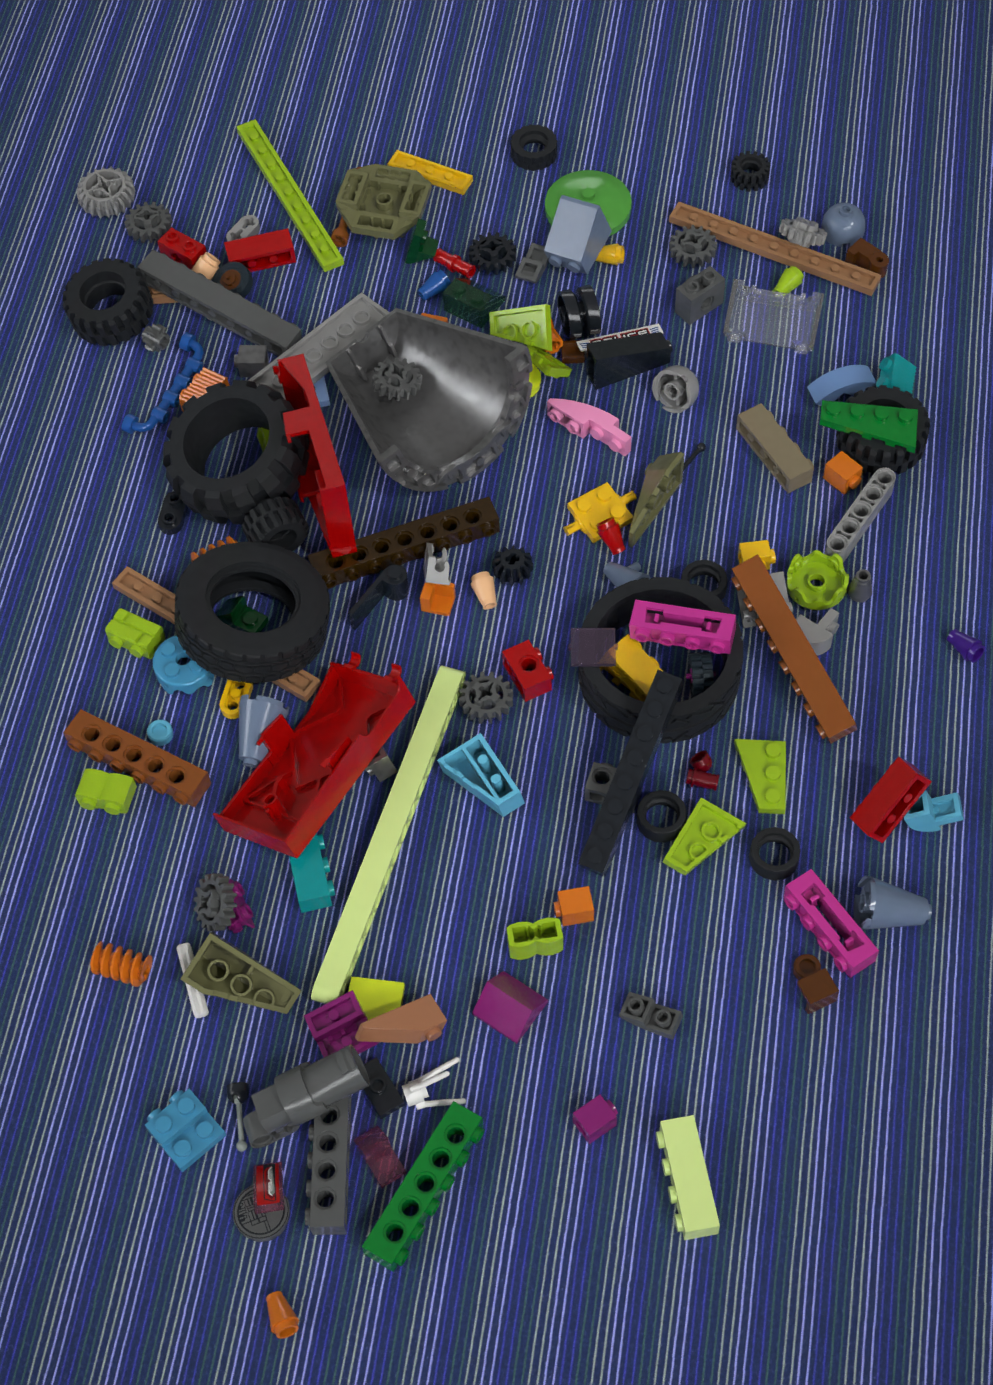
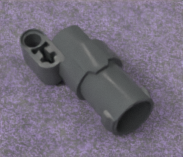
[243,1044,370,1148]

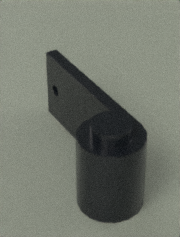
[348,565,409,630]

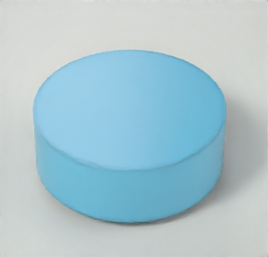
[147,720,173,746]

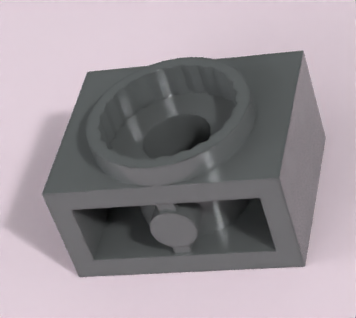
[675,266,725,325]

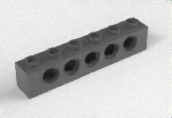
[305,1095,352,1235]

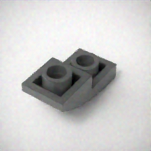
[619,992,683,1040]

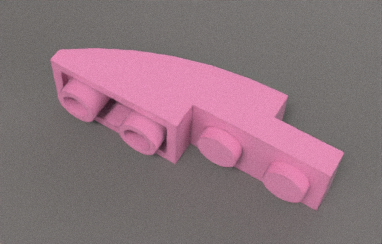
[547,398,632,456]

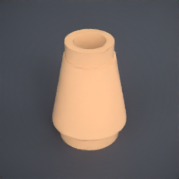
[470,571,497,610]

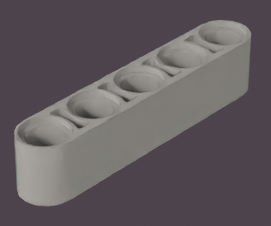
[824,468,896,562]

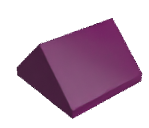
[472,971,548,1044]

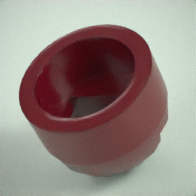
[689,750,712,772]

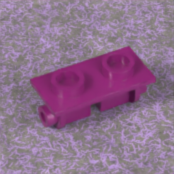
[228,878,255,933]

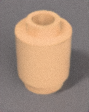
[191,252,221,280]

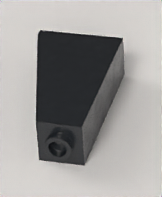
[586,332,673,390]

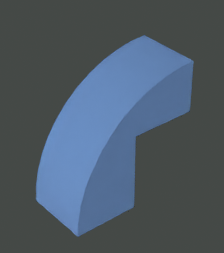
[807,365,876,406]

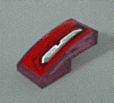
[253,1162,285,1214]

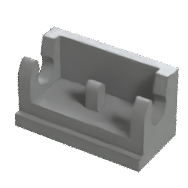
[423,543,450,585]

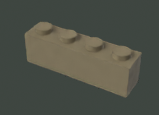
[736,403,814,494]

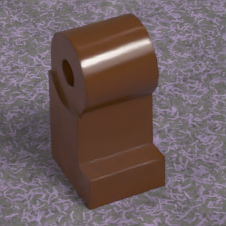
[845,238,889,278]

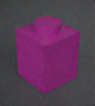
[573,1094,618,1144]

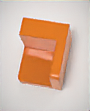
[420,583,456,616]

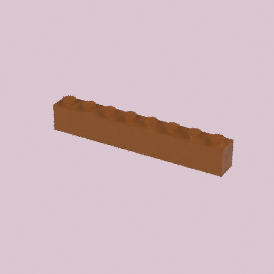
[731,554,857,744]

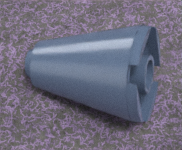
[239,694,289,768]
[853,876,932,930]

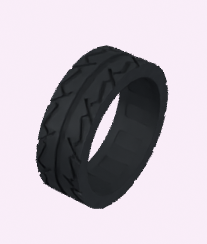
[579,577,744,744]

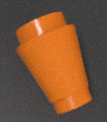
[266,1291,299,1339]

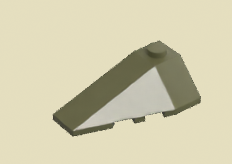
[628,452,684,548]
[181,932,302,1014]

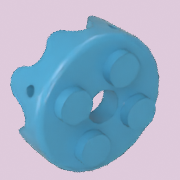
[153,635,214,694]

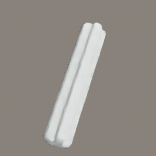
[176,943,209,1018]

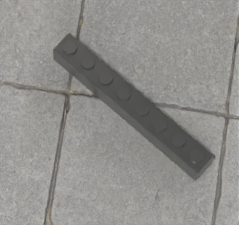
[137,250,302,357]

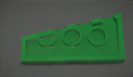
[820,400,918,453]

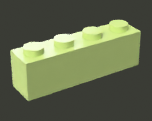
[656,1115,720,1240]

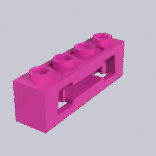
[629,600,736,654]
[783,869,879,978]

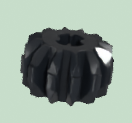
[492,545,533,587]

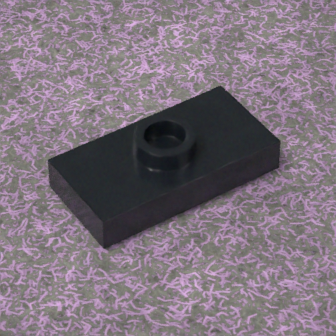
[363,1057,405,1119]

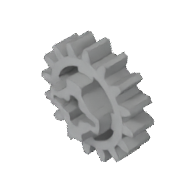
[779,217,827,248]

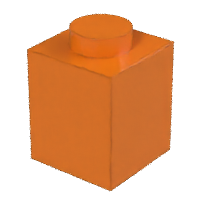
[823,451,863,494]
[553,886,594,926]

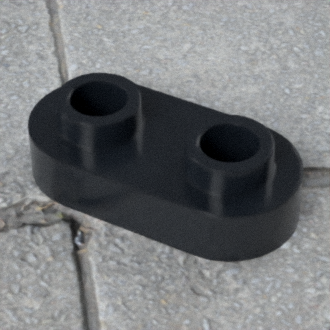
[158,491,188,535]

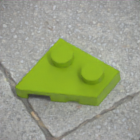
[527,345,572,379]

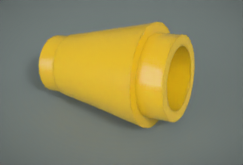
[595,243,625,266]

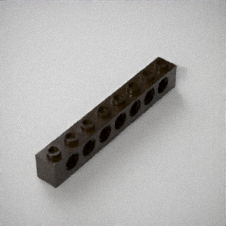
[307,496,500,589]

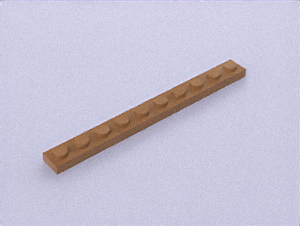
[669,202,881,296]
[112,566,321,702]

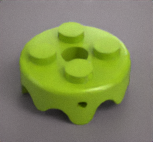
[786,550,849,610]

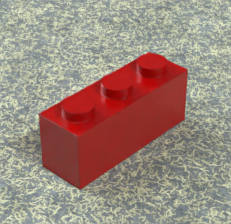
[224,228,296,272]
[850,756,932,843]

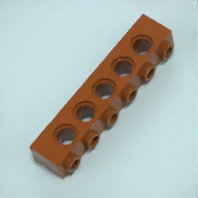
[63,709,211,808]

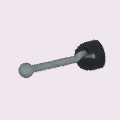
[226,1082,249,1152]

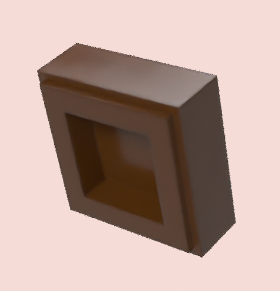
[561,340,585,364]

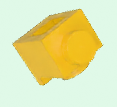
[738,540,776,570]

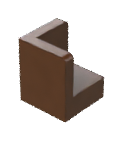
[797,968,839,1014]

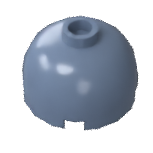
[821,202,865,247]

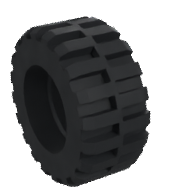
[62,258,154,346]
[836,385,930,476]

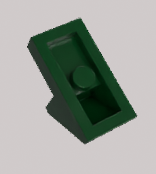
[405,218,439,264]
[216,596,269,633]

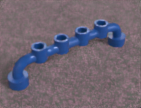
[121,332,204,434]

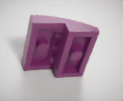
[304,990,379,1057]

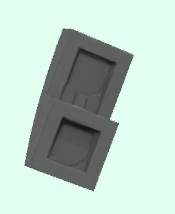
[515,243,549,284]

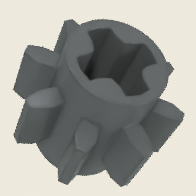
[142,324,170,352]

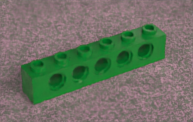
[362,1101,485,1272]

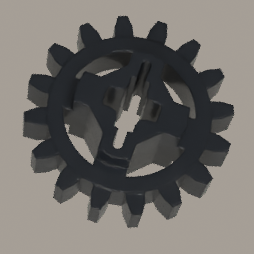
[469,232,517,275]

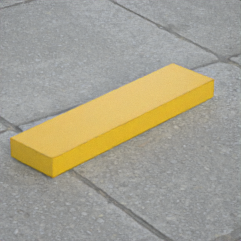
[387,150,473,195]

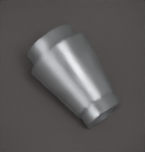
[848,569,872,603]

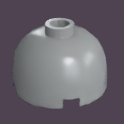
[652,365,699,413]

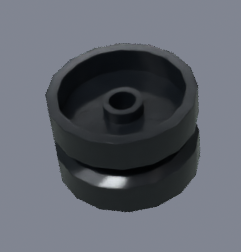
[557,284,602,341]

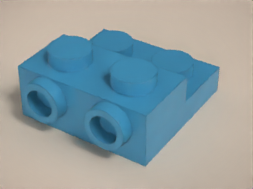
[145,1089,227,1172]

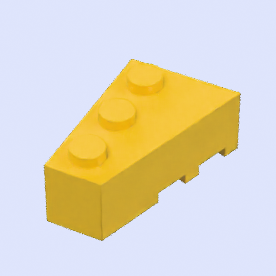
[598,634,662,702]

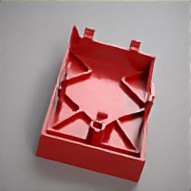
[272,354,357,558]

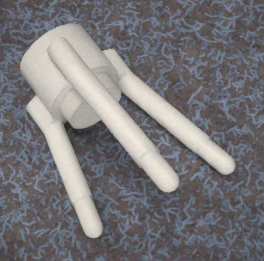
[402,1057,466,1110]

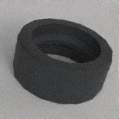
[681,560,728,601]
[637,790,687,843]
[749,827,801,881]

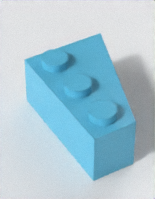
[437,733,525,817]

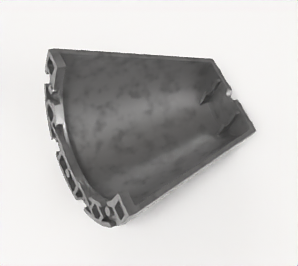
[325,308,533,492]

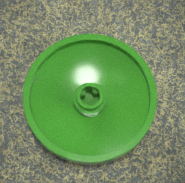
[545,170,632,236]

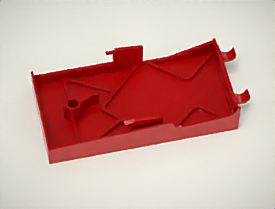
[212,652,416,858]

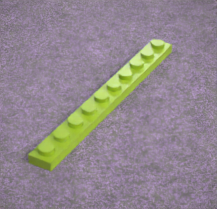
[236,119,344,272]

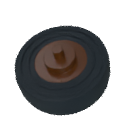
[213,262,253,298]

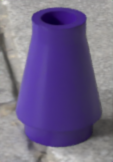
[947,629,985,663]

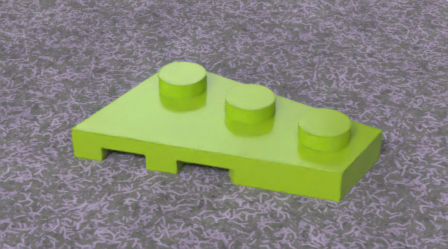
[489,304,552,351]
[734,739,786,814]
[662,798,747,876]

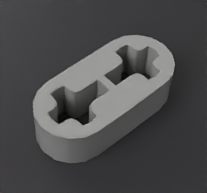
[226,215,260,242]

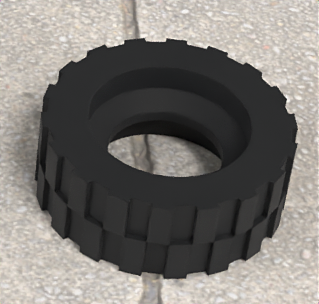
[510,124,557,171]

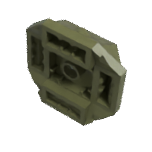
[336,164,432,240]

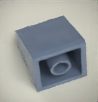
[544,195,612,274]

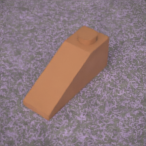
[355,994,447,1044]

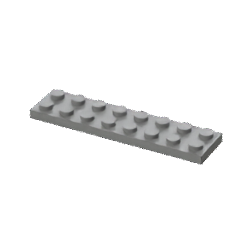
[248,292,390,399]

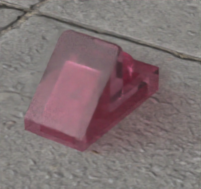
[353,1125,406,1188]

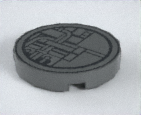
[233,1184,291,1242]

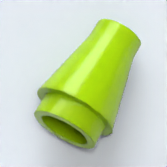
[772,266,804,299]

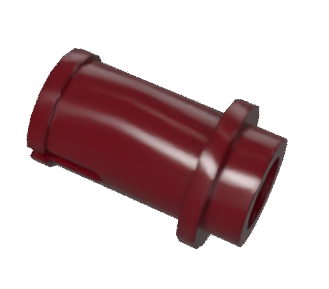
[686,767,719,791]

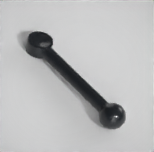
[683,443,706,471]

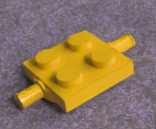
[563,482,637,543]

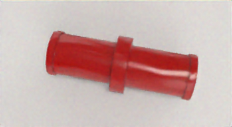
[433,248,476,279]

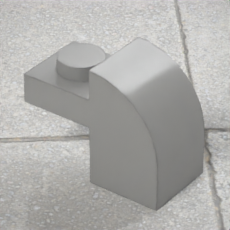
[796,608,839,655]

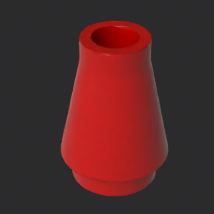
[596,517,626,555]

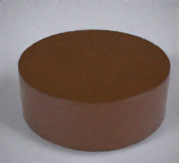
[793,954,821,980]

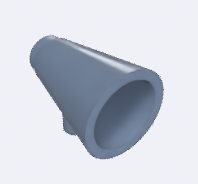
[603,562,651,587]

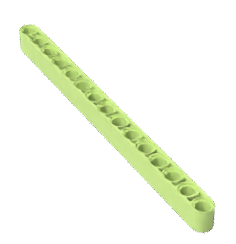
[311,665,466,1004]

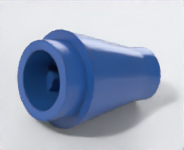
[417,270,451,301]

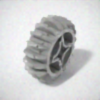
[77,166,135,219]

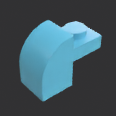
[904,790,964,832]

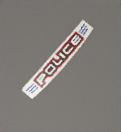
[576,324,663,352]

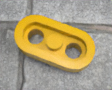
[219,680,253,719]

